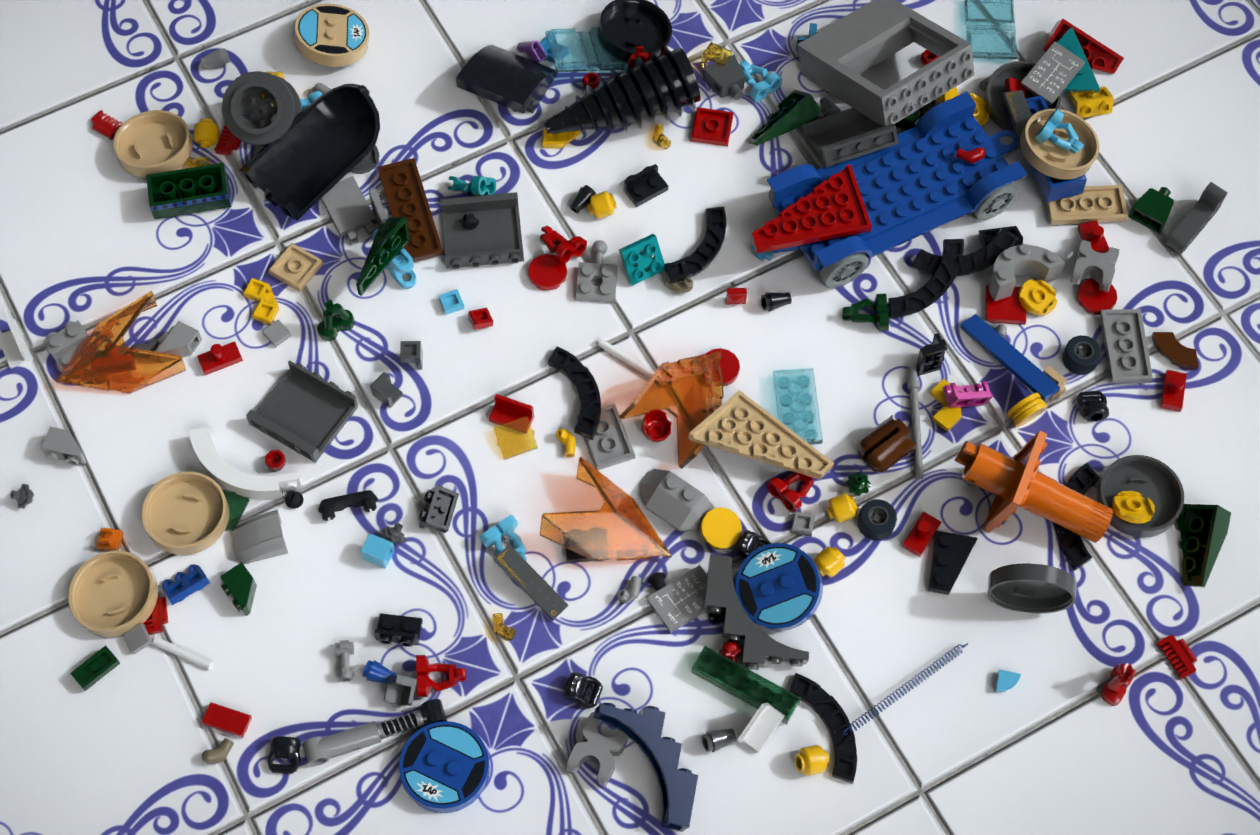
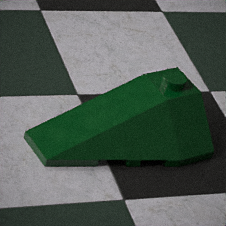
[747,90,822,146]
[356,217,410,296]
[1177,504,1231,587]

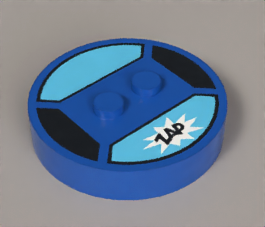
[735,543,823,631]
[399,721,490,813]

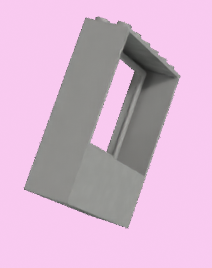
[797,0,975,127]

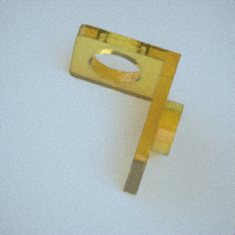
[701,42,732,68]

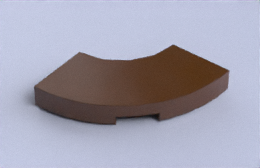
[1152,332,1199,370]

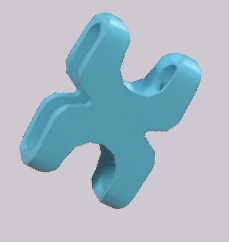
[372,229,417,289]

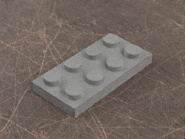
[1100,309,1153,384]

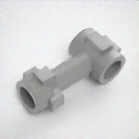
[335,640,354,682]

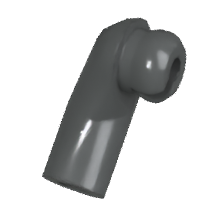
[129,338,160,358]

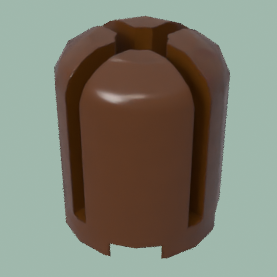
[857,415,917,473]

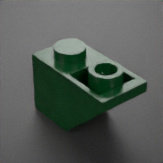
[220,562,257,616]

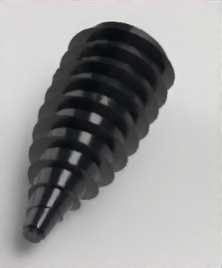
[544,45,701,135]

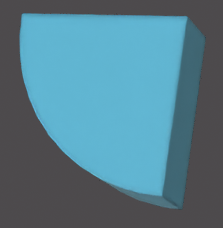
[995,669,1021,693]

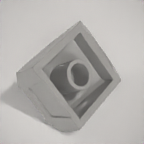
[231,510,288,564]

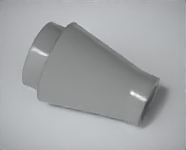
[201,48,230,69]

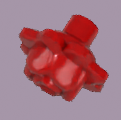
[719,641,743,664]

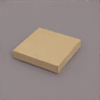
[268,243,324,292]

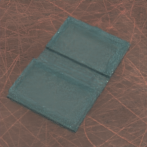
[964,0,1017,60]
[545,27,627,72]

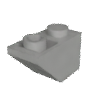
[156,321,202,363]
[41,427,87,465]

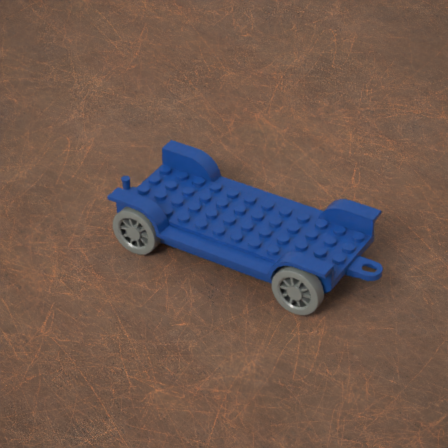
[767,92,1027,288]

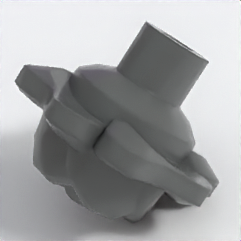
[10,484,34,509]
[382,523,406,545]

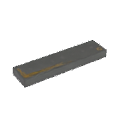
[1003,90,1032,142]
[494,544,569,621]

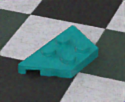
[1057,27,1100,93]

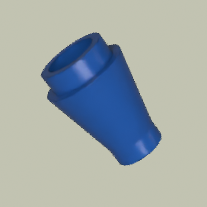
[362,660,396,684]

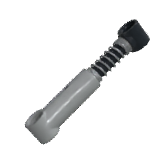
[302,699,447,766]

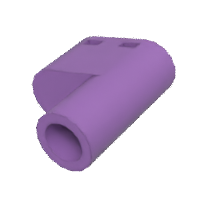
[517,41,547,62]

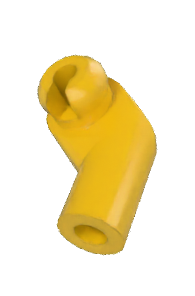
[556,428,576,458]

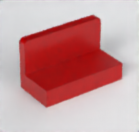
[489,394,534,434]

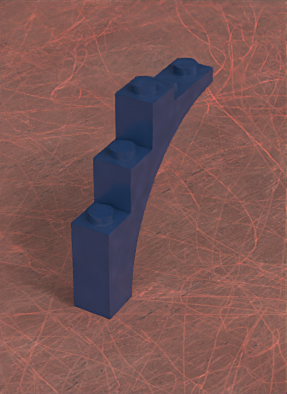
[593,703,698,832]

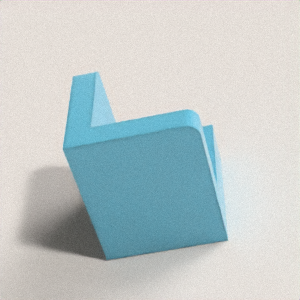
[361,534,395,569]

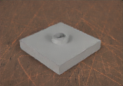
[368,188,389,226]

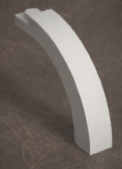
[189,427,302,500]

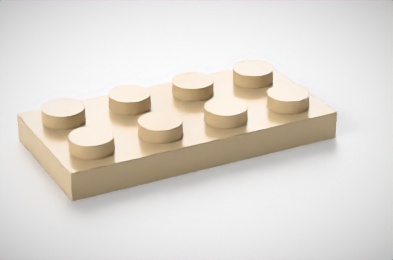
[1046,185,1128,225]

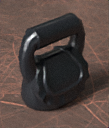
[1077,391,1109,422]
[734,530,772,558]
[563,672,603,708]
[267,736,301,774]

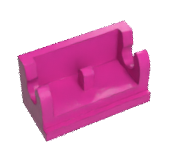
[943,381,993,408]

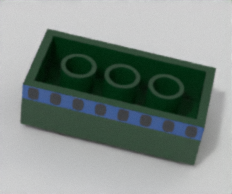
[146,163,232,219]

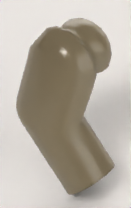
[664,278,693,294]
[202,738,234,764]

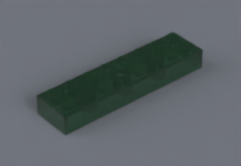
[691,646,801,725]

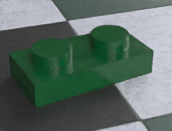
[70,645,120,691]

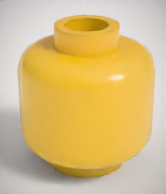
[194,119,219,148]
[587,191,617,219]
[826,493,858,523]
[814,546,846,578]
[794,744,829,776]

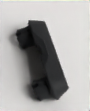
[318,490,378,521]

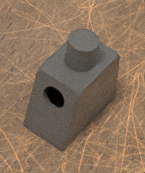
[703,55,745,100]

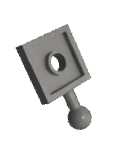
[576,240,618,303]

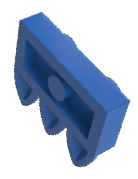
[162,564,210,605]

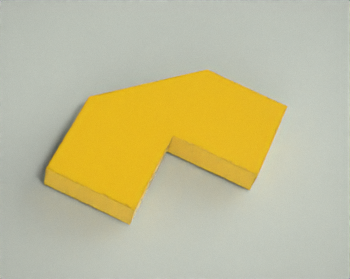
[542,129,581,149]
[243,278,279,325]
[930,379,962,432]

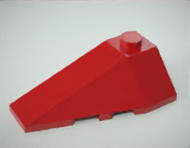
[1042,19,1124,74]

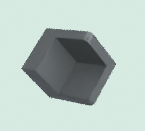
[400,341,423,369]
[370,372,403,408]
[383,674,417,706]

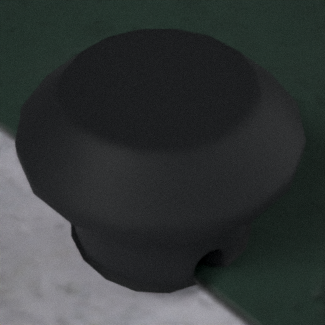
[462,213,479,230]
[285,491,304,509]
[648,572,666,591]

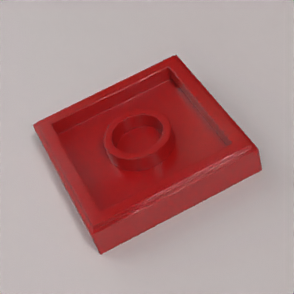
[691,107,734,147]
[985,285,1026,325]

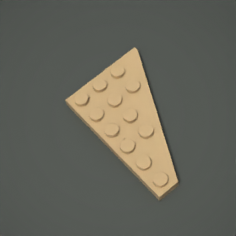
[688,390,834,479]

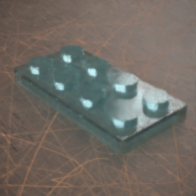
[773,368,823,445]

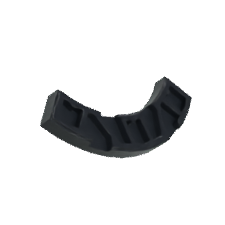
[664,207,727,284]
[911,228,1019,276]
[888,239,964,319]
[548,346,601,440]
[1056,463,1100,571]
[788,673,857,784]

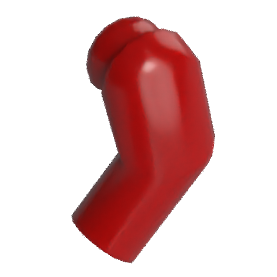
[956,147,985,163]

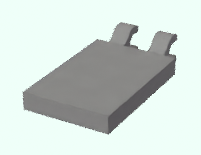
[321,176,377,245]

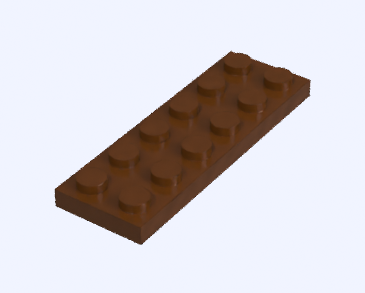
[377,158,444,263]

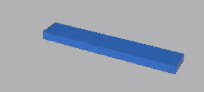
[961,314,1060,401]

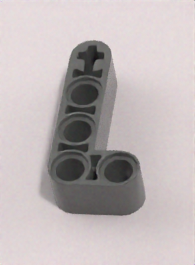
[1165,182,1228,255]

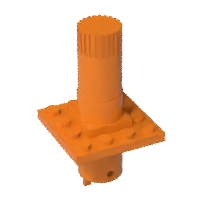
[954,431,1113,543]

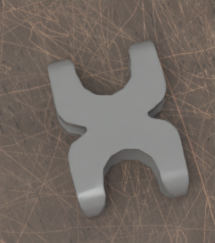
[1070,240,1119,292]
[567,712,629,787]

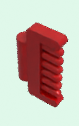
[91,110,122,140]
[214,122,241,155]
[143,594,168,635]
[1157,635,1198,680]

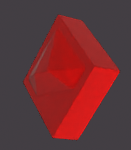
[726,288,747,305]
[468,308,494,330]

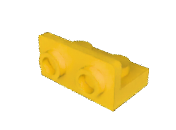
[1069,87,1114,118]

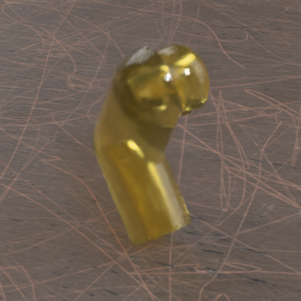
[492,613,516,641]

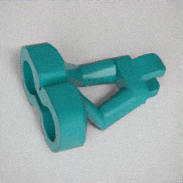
[448,176,496,195]

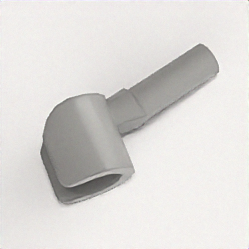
[983,319,1007,339]

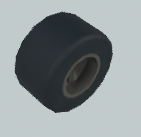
[1062,335,1101,375]
[858,499,897,540]

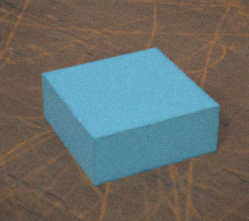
[439,289,465,315]

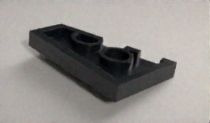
[928,531,978,595]

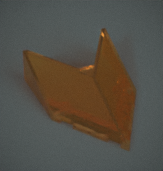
[55,291,186,394]
[619,351,724,469]
[540,457,672,562]

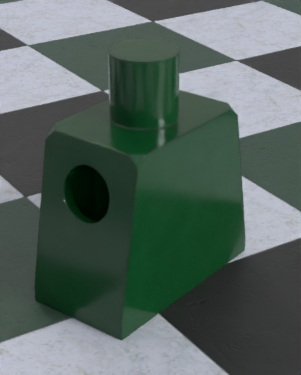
[1128,187,1174,234]

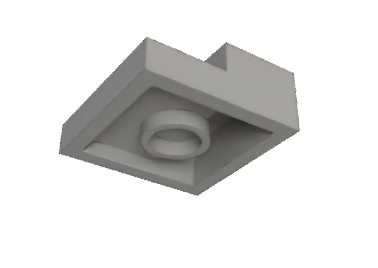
[43,321,102,377]

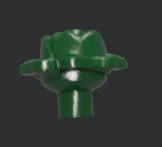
[845,472,871,496]

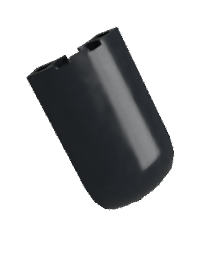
[239,84,380,221]

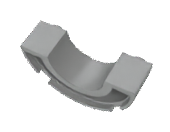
[988,244,1065,302]

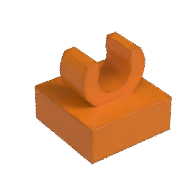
[96,528,124,551]

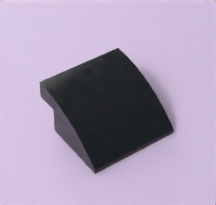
[456,45,558,114]

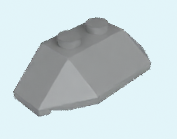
[641,469,715,531]

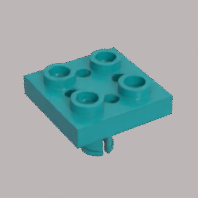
[619,234,665,286]

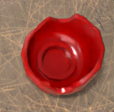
[641,409,672,442]

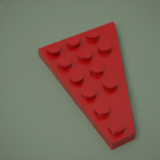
[751,164,872,254]

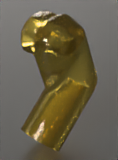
[653,124,671,149]
[184,157,211,168]

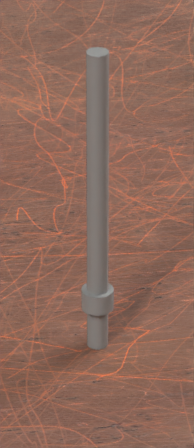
[907,366,923,479]

